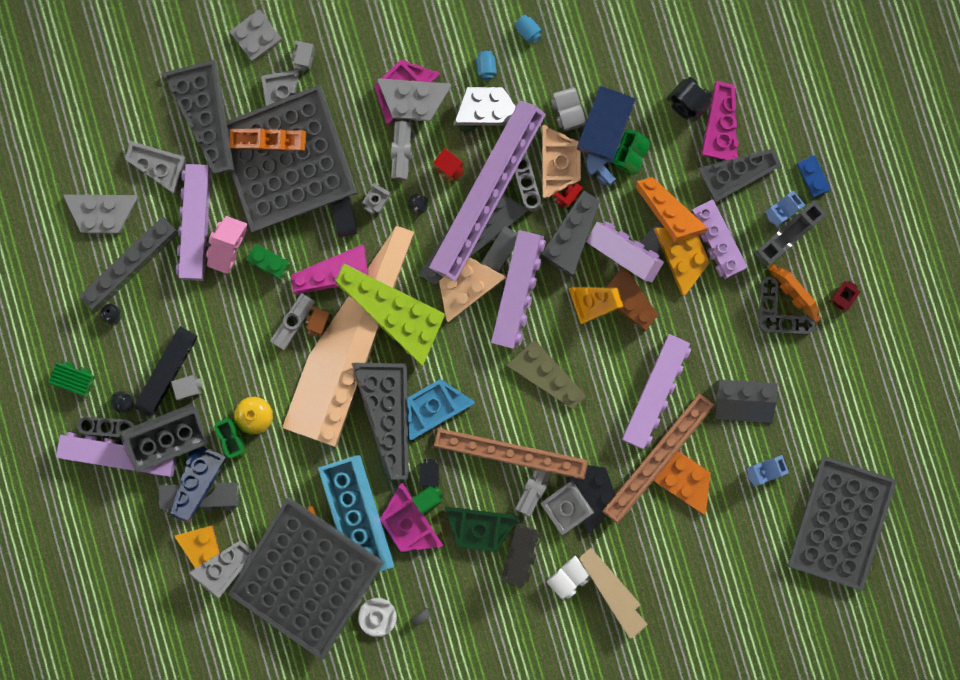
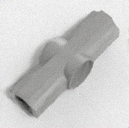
[391,121,411,181]
[270,293,316,350]
[516,469,552,516]

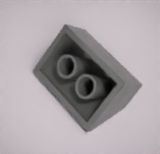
[715,380,777,423]

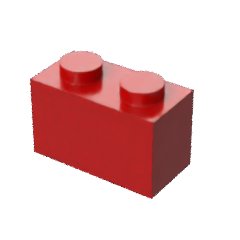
[433,148,464,183]

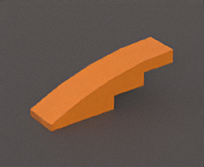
[229,129,306,151]

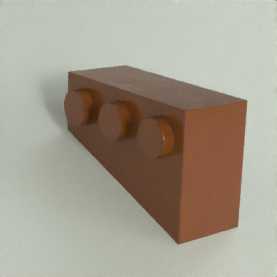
[606,267,658,332]

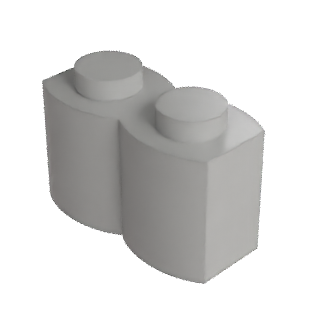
[551,87,586,132]

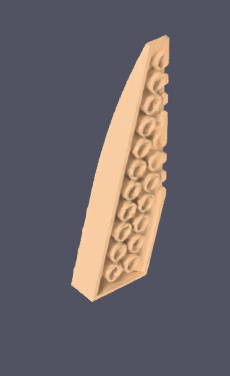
[282,226,414,447]

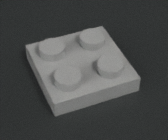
[229,9,283,63]
[540,481,594,535]

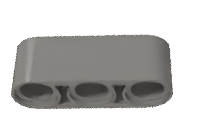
[514,156,540,212]

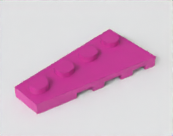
[701,81,739,161]

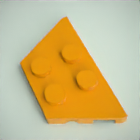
[654,227,710,295]

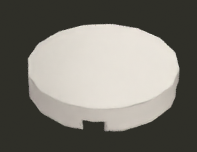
[358,598,397,637]

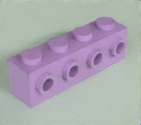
[691,199,748,280]
[586,221,664,282]

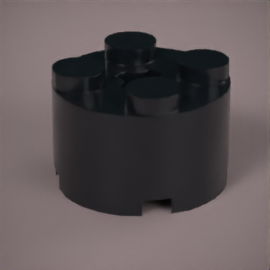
[667,77,712,122]

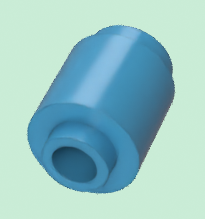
[515,15,542,43]
[476,51,497,80]

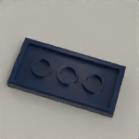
[576,86,636,162]

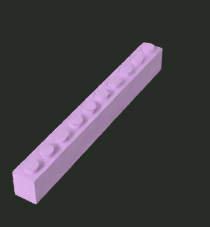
[429,101,546,282]

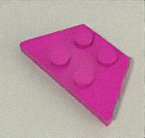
[374,59,440,126]
[380,483,443,552]

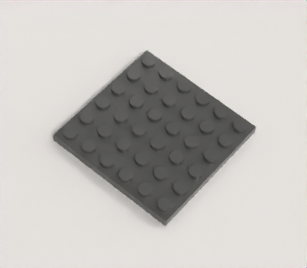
[226,85,358,233]
[227,497,385,660]

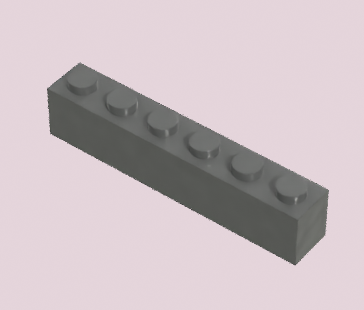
[79,216,178,312]

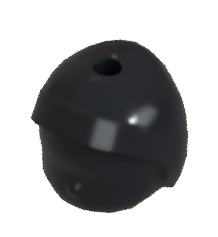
[408,194,429,214]
[100,304,122,325]
[110,391,133,413]

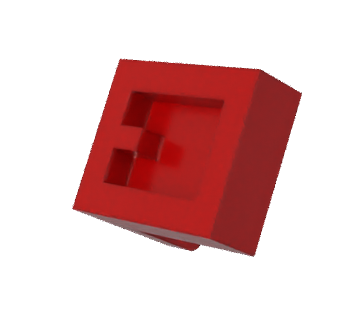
[553,183,583,208]

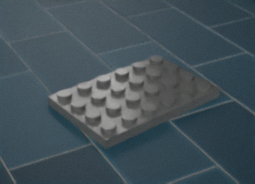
[787,456,897,591]

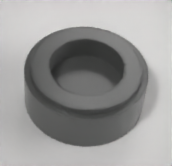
[411,608,431,625]

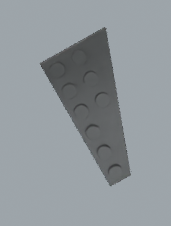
[162,60,234,175]
[419,194,529,286]
[351,363,409,480]

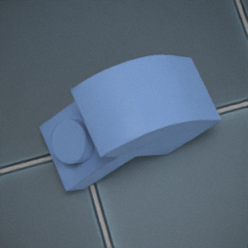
[586,154,616,187]
[765,191,805,227]
[747,455,789,486]

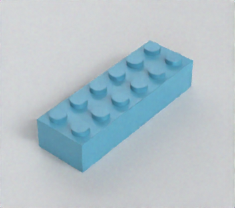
[318,455,394,572]

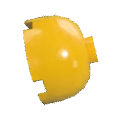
[234,397,273,435]

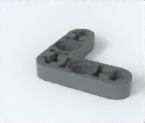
[758,277,815,335]

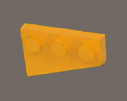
[568,287,623,324]
[175,525,220,568]

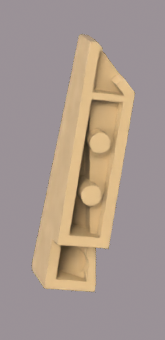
[580,548,648,638]

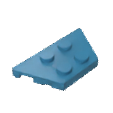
[407,379,475,440]

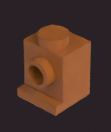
[305,306,331,337]

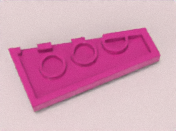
[291,244,368,295]

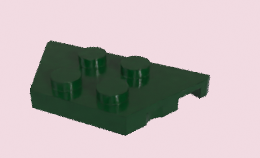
[445,506,519,552]

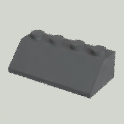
[119,404,209,472]

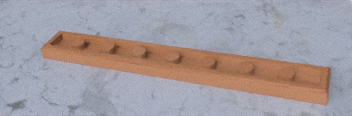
[602,393,715,524]
[433,428,588,480]

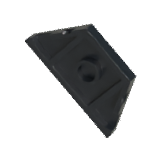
[568,465,615,534]

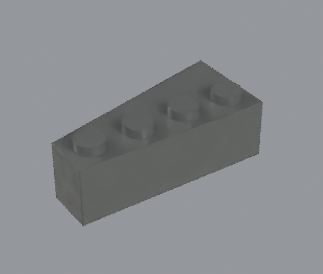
[541,191,600,278]

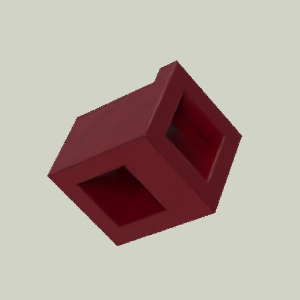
[829,281,861,312]

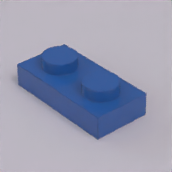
[797,155,831,198]

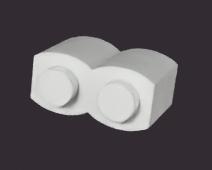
[546,556,590,599]

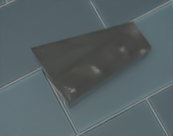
[501,524,542,588]

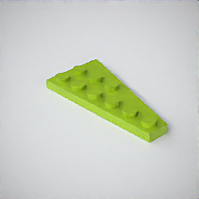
[335,264,445,366]

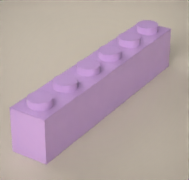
[176,164,211,281]
[491,230,546,348]
[622,334,691,450]
[56,432,177,477]

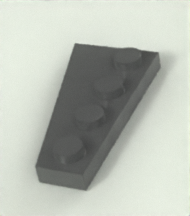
[697,148,782,202]

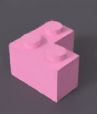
[206,216,247,274]

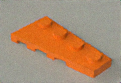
[635,177,708,242]

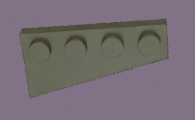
[506,340,586,409]

